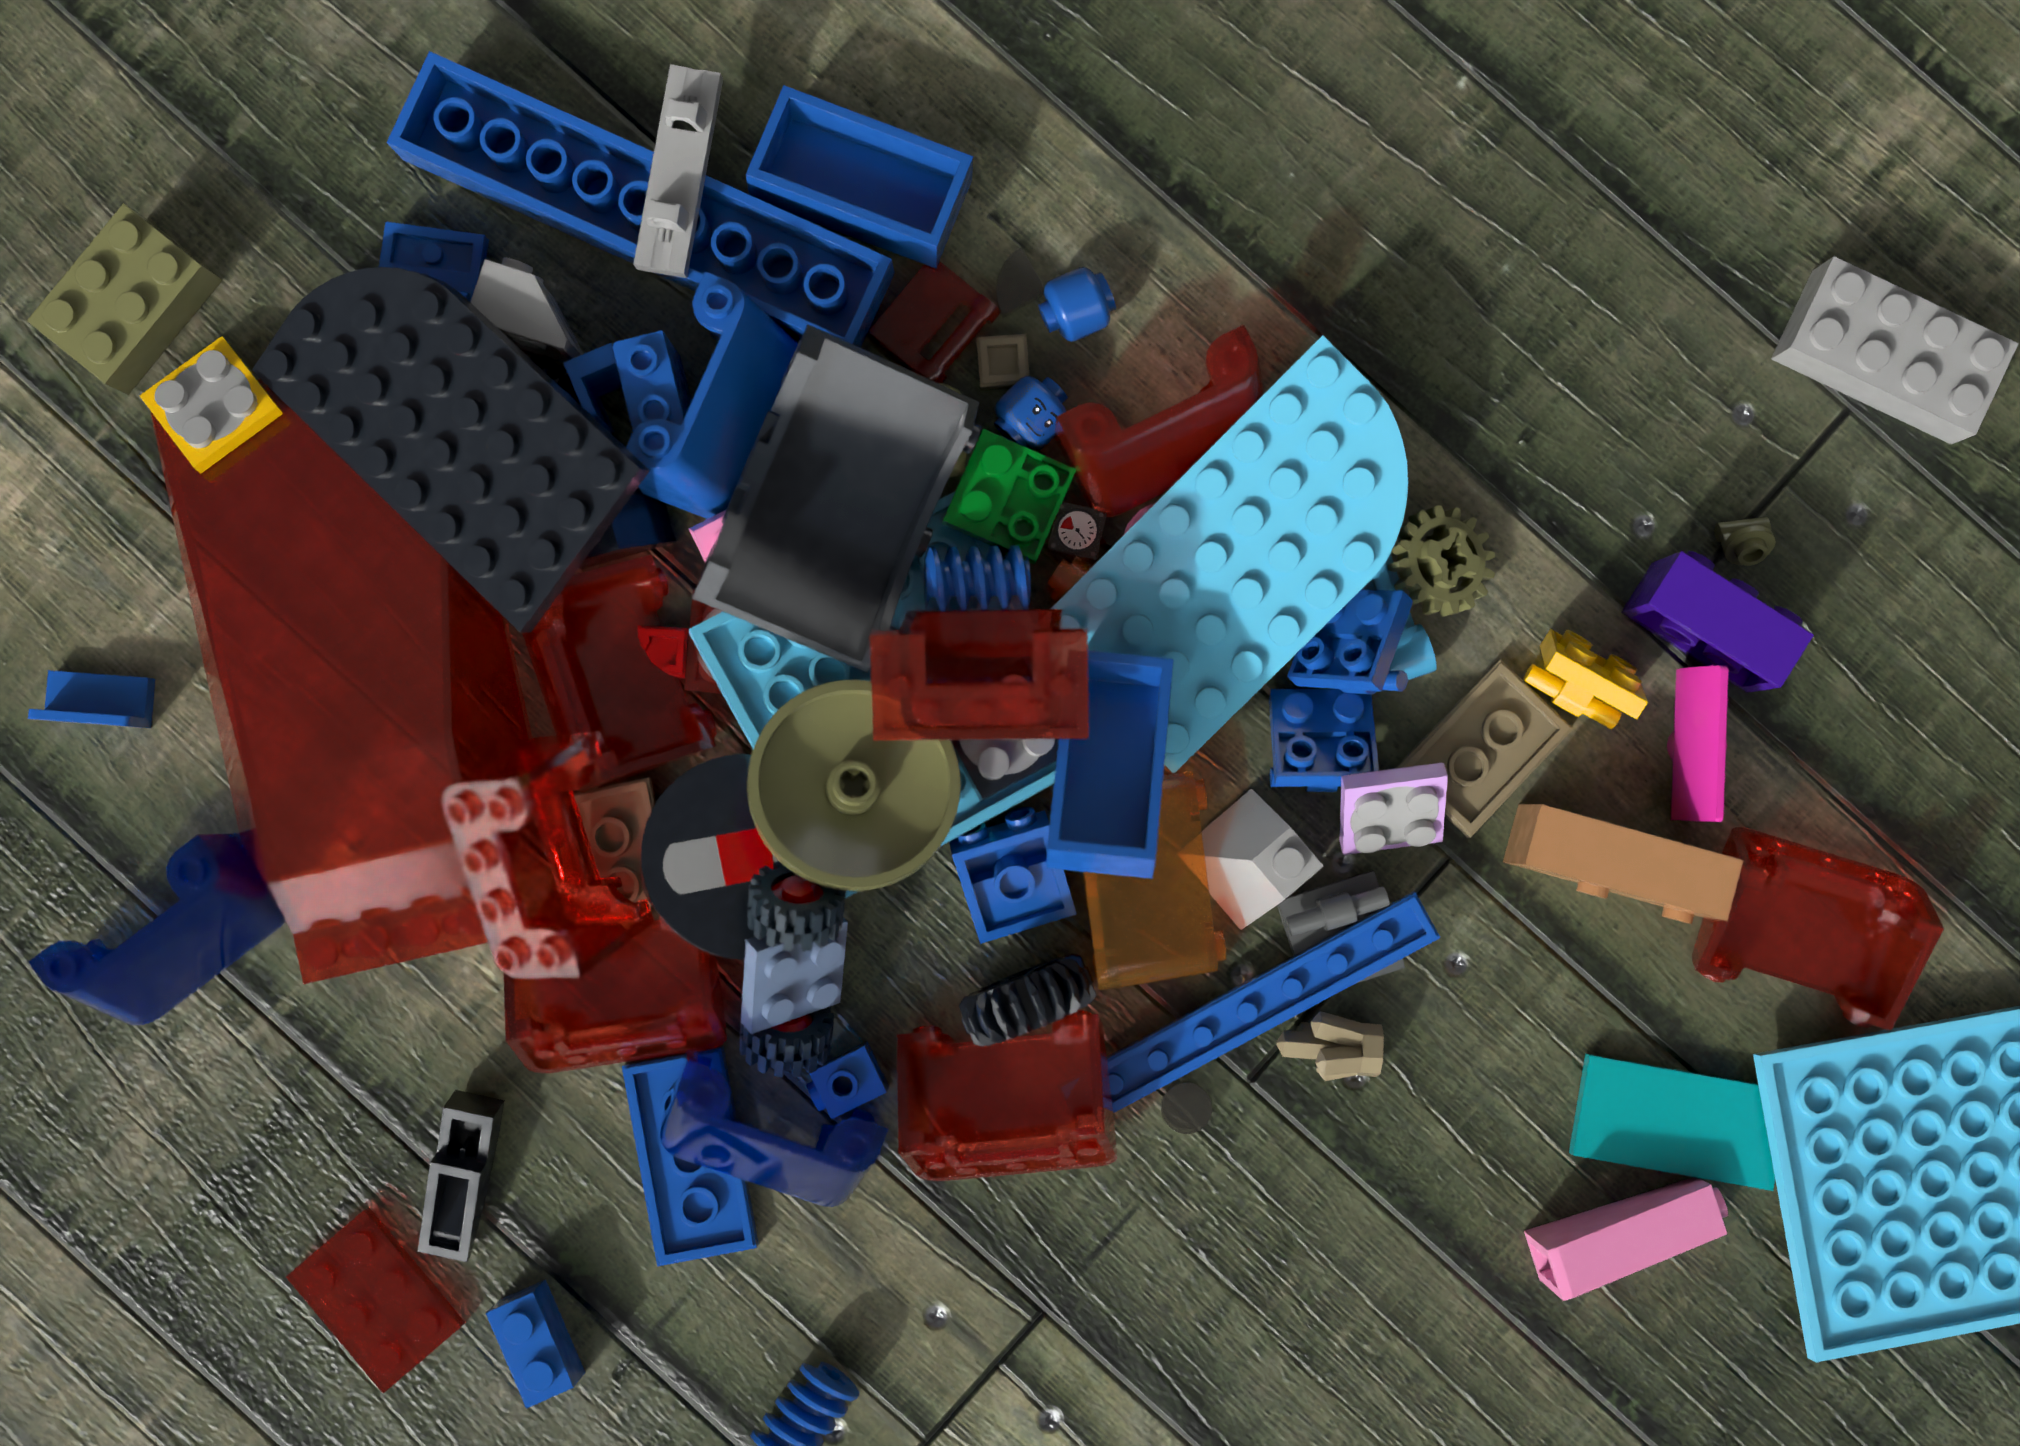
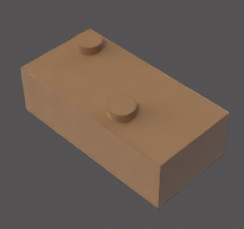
[1503,804,1743,924]

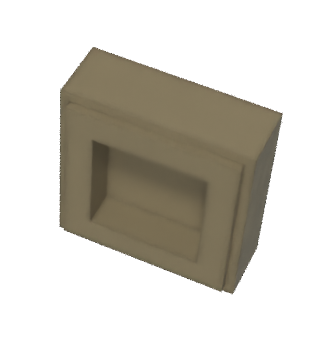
[976,334,1030,390]

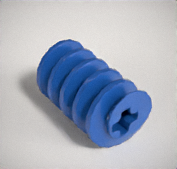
[923,545,1031,612]
[750,1361,860,1446]

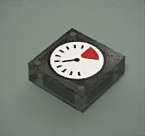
[1047,502,1107,562]

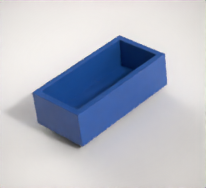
[746,85,973,268]
[1047,649,1173,879]

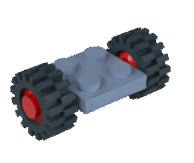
[739,861,848,1077]

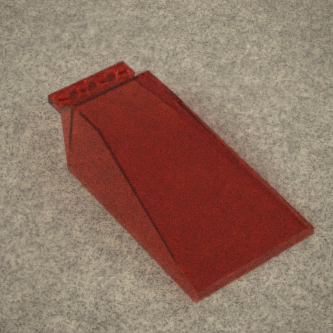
[150,379,541,984]

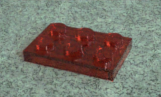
[286,1207,466,1393]

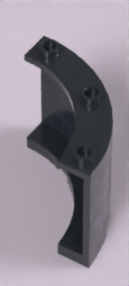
[692,324,982,673]

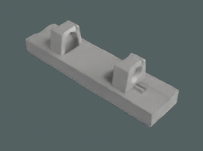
[633,64,723,278]

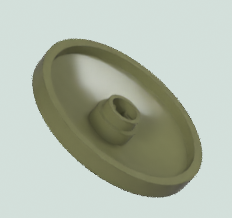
[747,680,961,891]

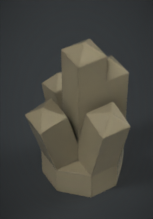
[1276,1011,1384,1081]

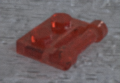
[868,261,1001,383]

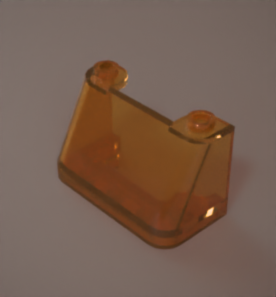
[1083,771,1226,990]

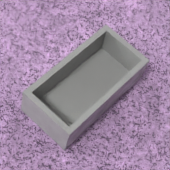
[1771,256,2019,444]

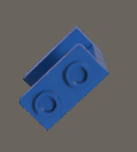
[613,331,691,432]

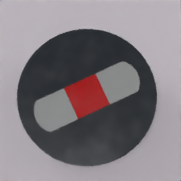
[641,754,779,960]

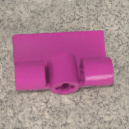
[1667,665,1729,822]

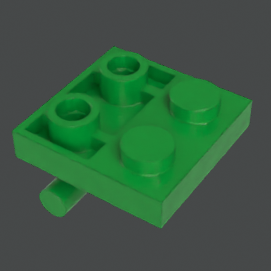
[942,429,1077,564]

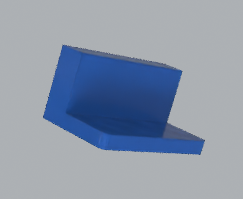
[563,343,622,433]
[28,670,156,728]

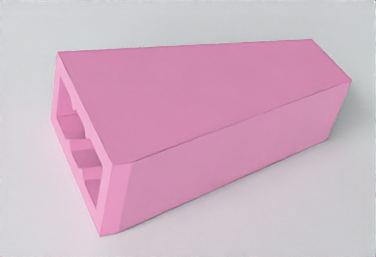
[1524,1177,1728,1301]

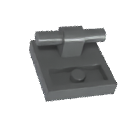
[1277,870,1405,984]

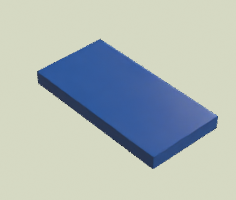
[622,1046,759,1266]

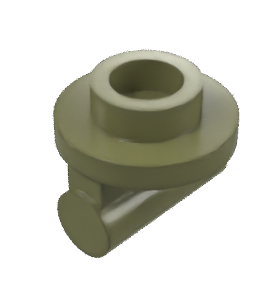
[1715,517,1776,566]

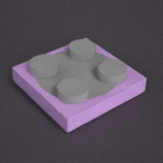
[1339,763,1448,855]

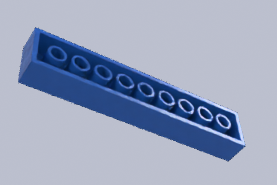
[386,51,895,348]

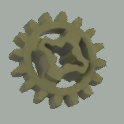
[1387,505,1495,617]

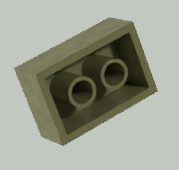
[27,203,222,395]

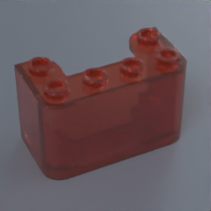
[442,732,654,979]

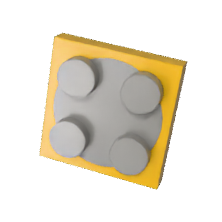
[139,336,283,474]

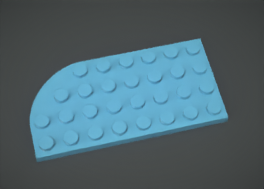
[1030,335,1408,774]

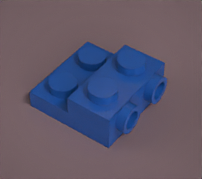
[949,807,1077,944]

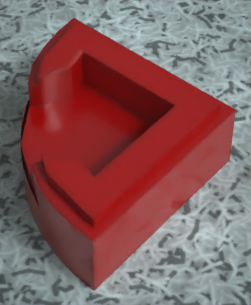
[638,625,690,679]

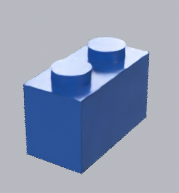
[486,1279,585,1409]

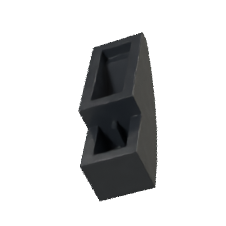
[418,1090,505,1262]

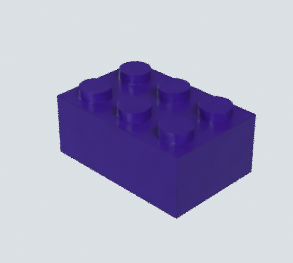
[1621,551,1814,693]

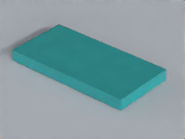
[1569,1053,1775,1191]

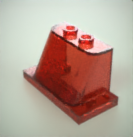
[870,609,1089,741]

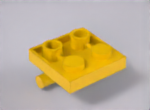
[1523,629,1648,730]

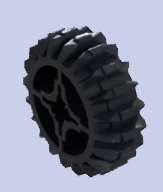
[959,954,1097,1046]

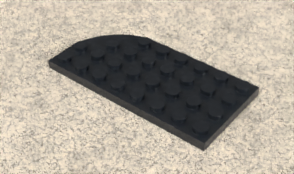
[252,267,650,632]

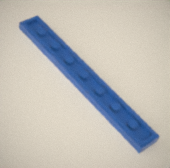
[1057,891,1441,1130]

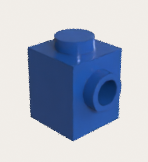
[806,1041,889,1119]

